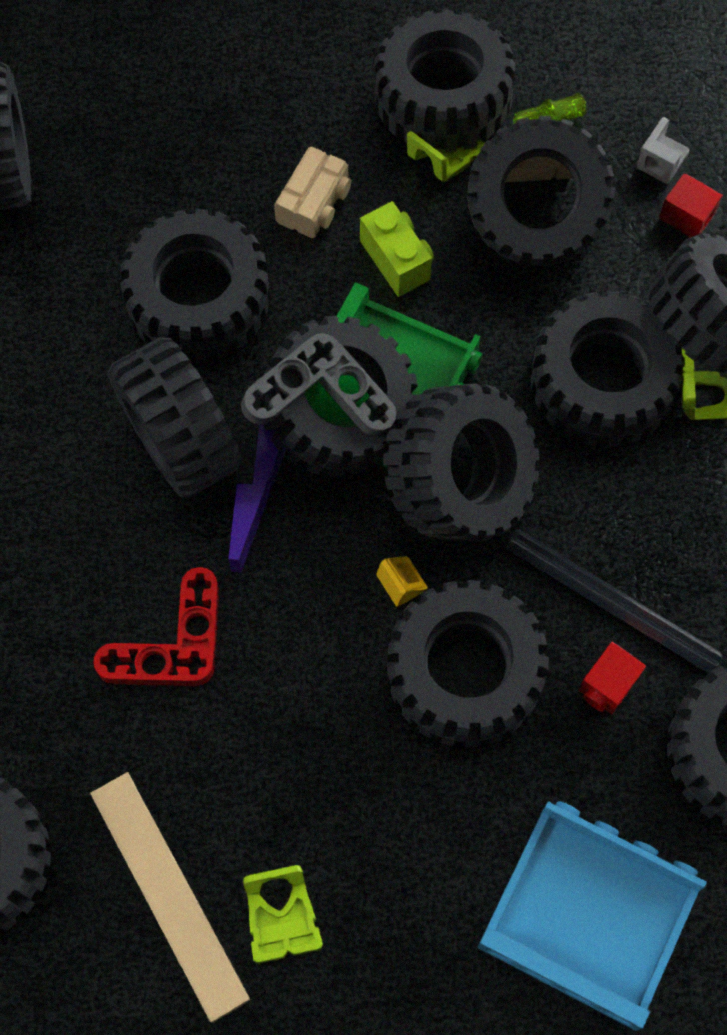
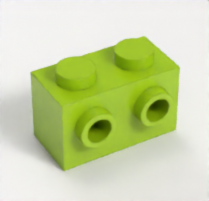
[360,201,434,297]

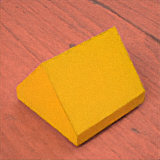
[376,556,428,607]

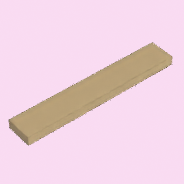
[90,772,250,1023]

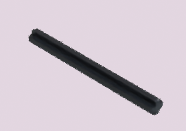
[506,530,722,673]

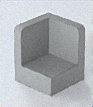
[636,117,689,184]

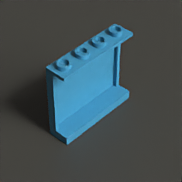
[477,801,706,1031]

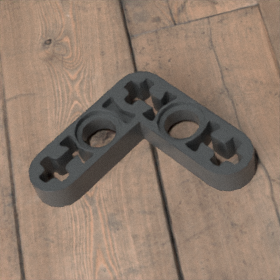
[241,333,396,436]

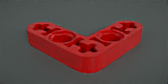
[93,567,219,686]

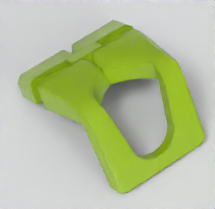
[407,131,485,182]
[680,348,727,420]
[243,865,323,964]

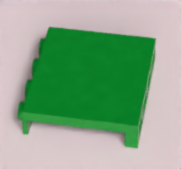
[305,282,483,469]

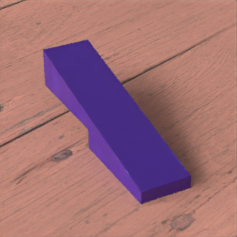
[229,424,286,573]

